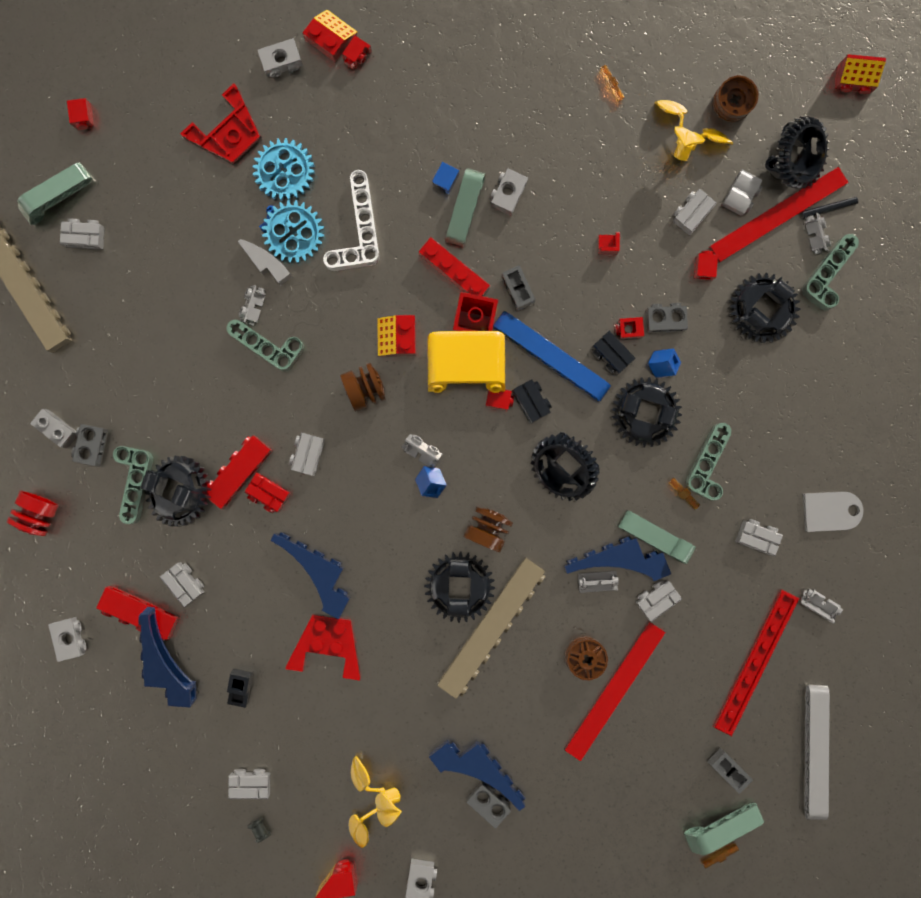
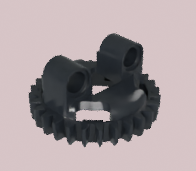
[765,116,830,189]
[729,273,801,343]
[611,377,682,448]
[530,432,600,501]
[140,455,212,527]
[424,551,495,623]

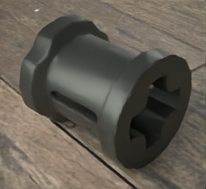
[247,817,271,844]

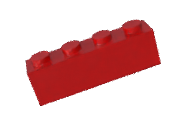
[419,237,490,296]
[207,435,273,509]
[96,586,180,641]

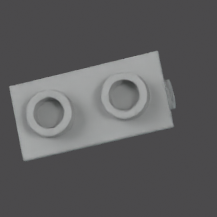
[805,213,831,255]
[239,285,266,326]
[401,434,442,467]
[578,571,619,593]
[800,589,843,624]

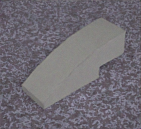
[238,239,293,286]

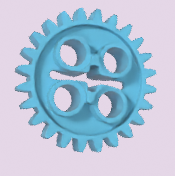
[252,138,315,201]
[262,200,324,263]

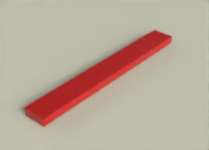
[709,167,849,263]
[713,589,800,737]
[564,621,666,761]

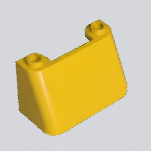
[427,331,505,393]

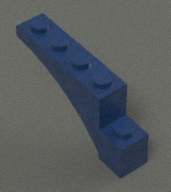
[270,532,351,619]
[563,536,671,581]
[138,607,197,708]
[429,740,526,811]

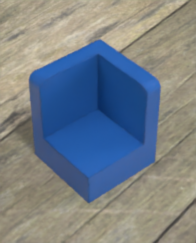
[432,162,459,194]
[648,349,681,377]
[415,466,446,498]

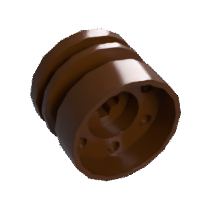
[712,75,759,123]
[340,363,386,412]
[463,507,513,553]
[564,636,608,681]

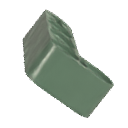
[17,163,92,225]
[445,168,486,247]
[802,234,859,310]
[227,320,304,371]
[685,423,731,500]
[113,446,153,524]
[618,510,696,564]
[684,803,764,855]

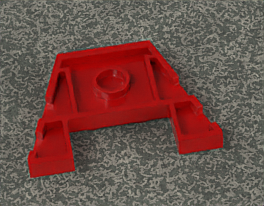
[180,83,261,164]
[285,614,361,681]

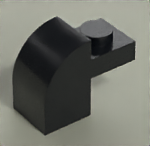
[227,669,253,708]

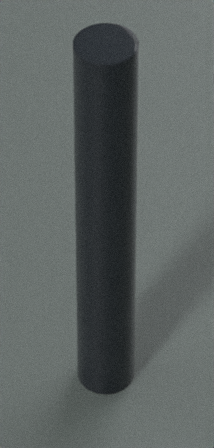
[801,196,858,219]

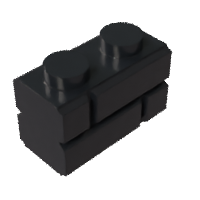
[591,330,636,375]
[512,379,552,424]

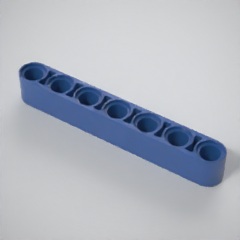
[493,311,611,402]

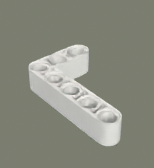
[323,170,379,271]

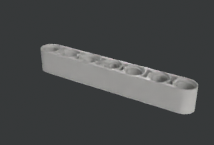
[805,685,830,820]

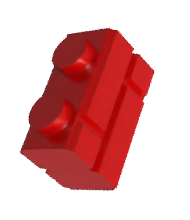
[244,473,291,514]

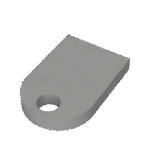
[803,492,863,532]

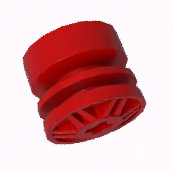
[7,491,59,536]

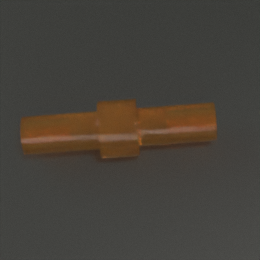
[600,65,625,102]
[668,477,700,510]
[702,843,739,869]

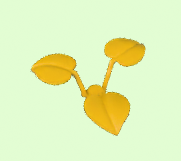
[654,100,733,161]
[348,756,402,848]

